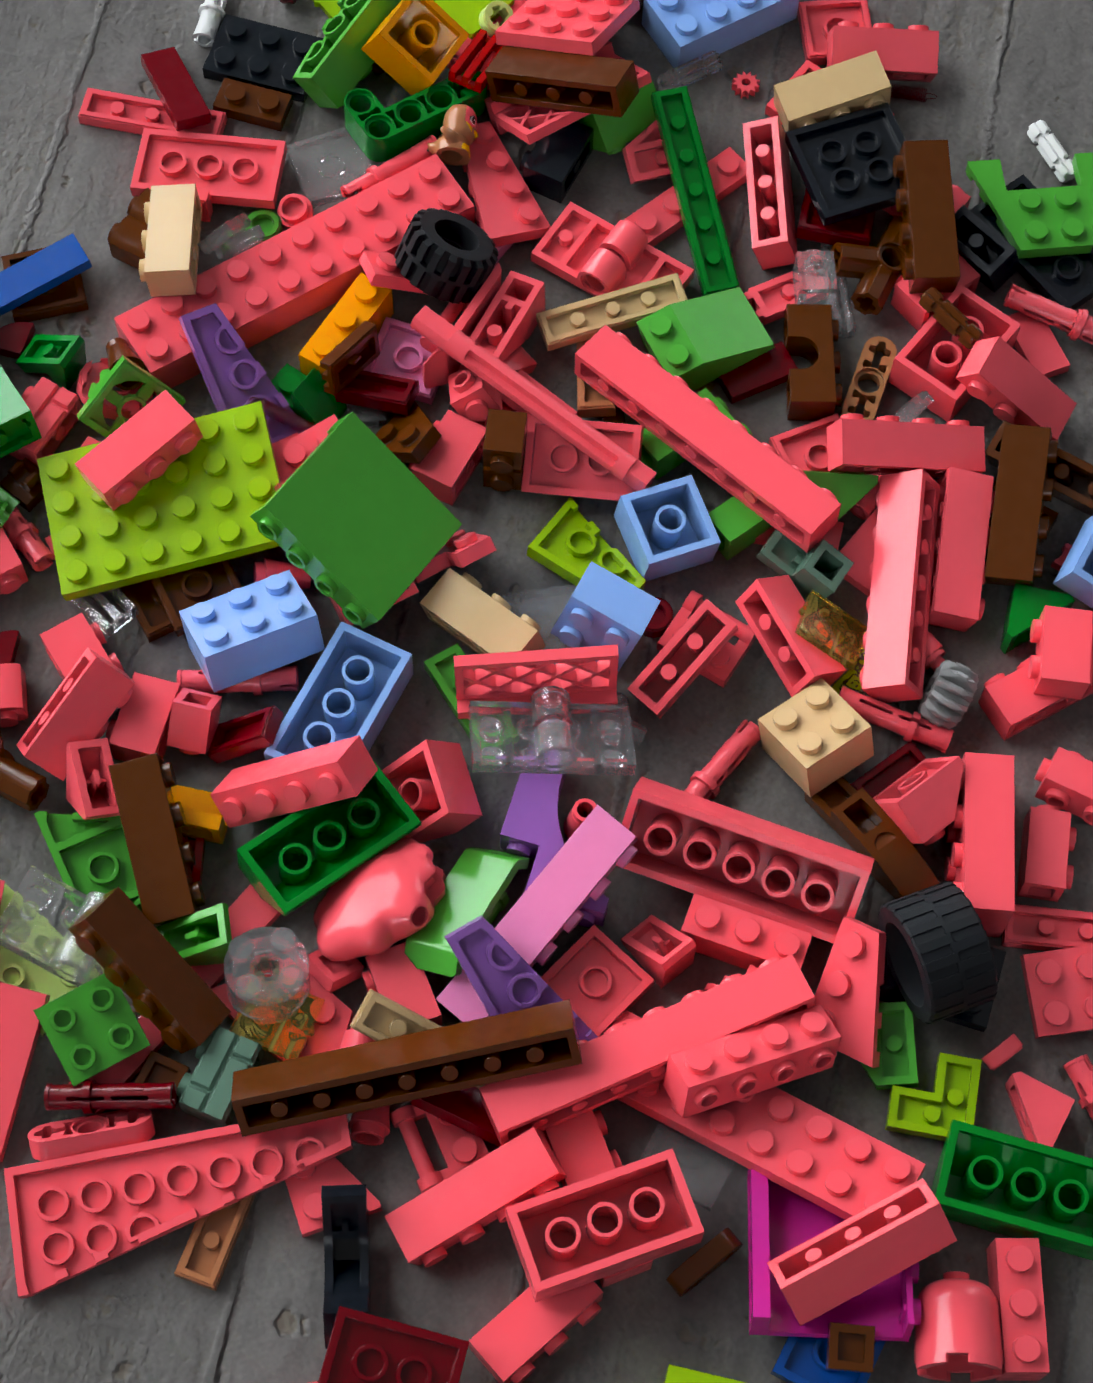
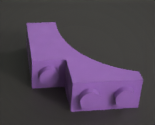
[500,747,609,927]

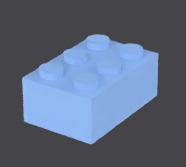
[179,570,325,693]

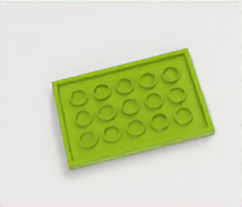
[37,401,280,601]

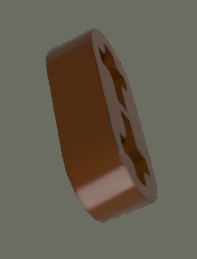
[666,1227,743,1297]

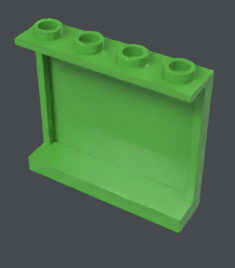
[250,411,462,629]

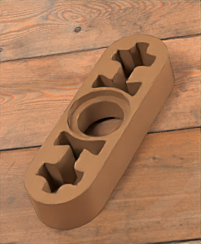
[840,336,897,420]

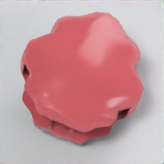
[313,837,446,961]

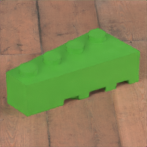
[293,0,401,109]

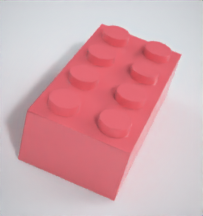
[944,752,1015,938]
[506,1148,705,1302]

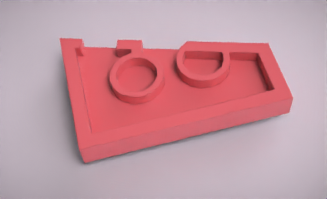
[815,917,886,1068]

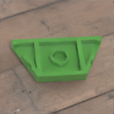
[34,811,142,918]

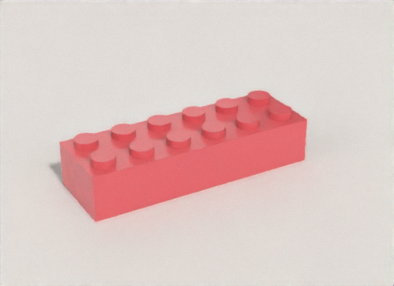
[616,777,875,944]

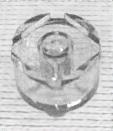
[224,927,311,1025]

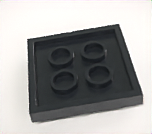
[785,102,906,226]

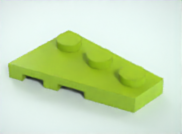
[526,497,646,590]

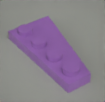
[179,303,307,443]
[444,915,598,1041]

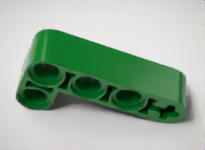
[344,70,488,162]

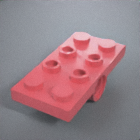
[531,201,694,297]

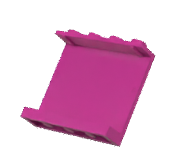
[747,1169,921,1342]

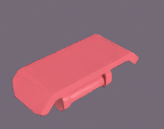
[420,262,502,388]

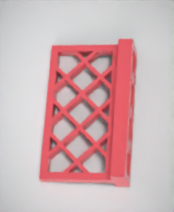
[484,41,652,145]
[453,644,619,719]

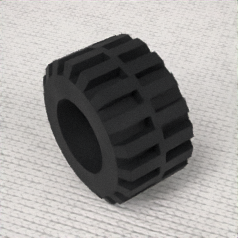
[395,208,499,304]

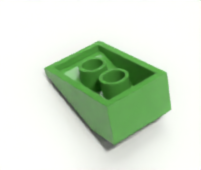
[636,287,775,391]

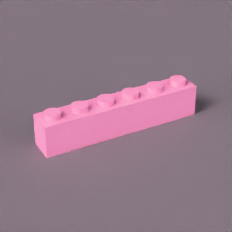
[436,804,638,1022]

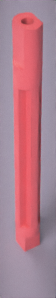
[410,305,657,491]

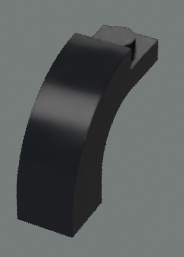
[321,1184,371,1349]

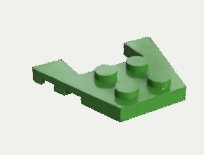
[966,152,1093,259]

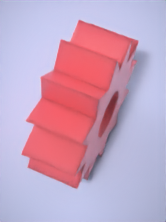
[732,71,760,99]

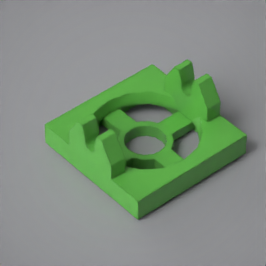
[77,355,186,438]

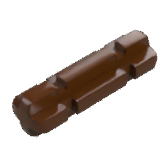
[919,287,983,349]

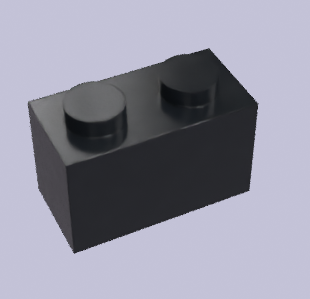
[519,122,594,203]
[955,205,1021,293]

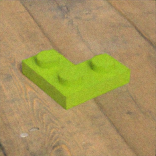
[885,1052,982,1141]

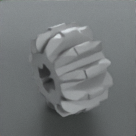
[918,660,979,730]

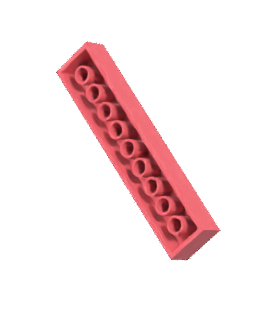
[114,154,475,396]

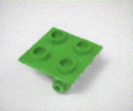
[34,973,150,1087]

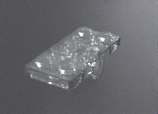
[468,686,637,776]
[0,865,142,1020]

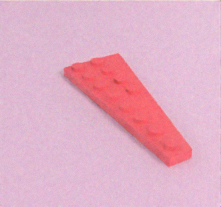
[4,1114,353,1299]

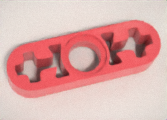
[27,1109,156,1161]

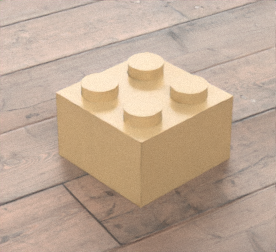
[758,678,874,797]

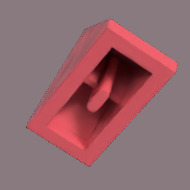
[66,738,120,820]
[620,915,697,989]
[1005,1071,1075,1147]

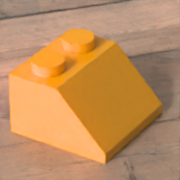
[361,0,470,96]

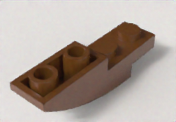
[805,777,940,899]

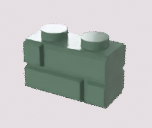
[177,1026,265,1127]

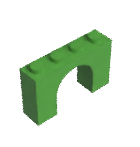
[641,387,772,560]

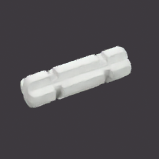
[1027,120,1075,183]

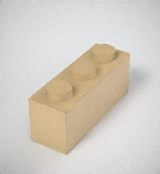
[774,50,892,132]
[139,184,202,297]
[420,567,546,667]

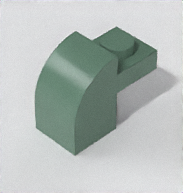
[756,529,854,601]

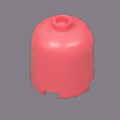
[914,1271,1004,1382]

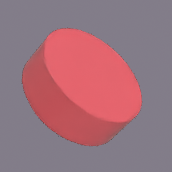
[981,1033,1023,1071]

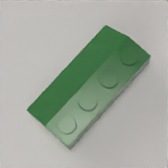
[237,760,421,916]
[931,1120,1093,1261]

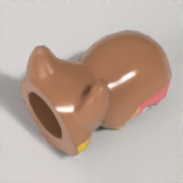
[427,104,478,166]

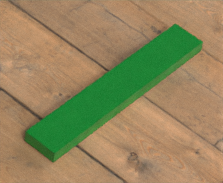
[651,86,740,296]

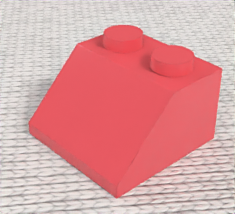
[381,739,483,843]
[873,756,964,846]

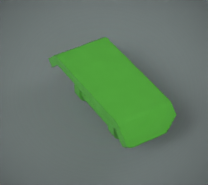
[404,847,530,977]

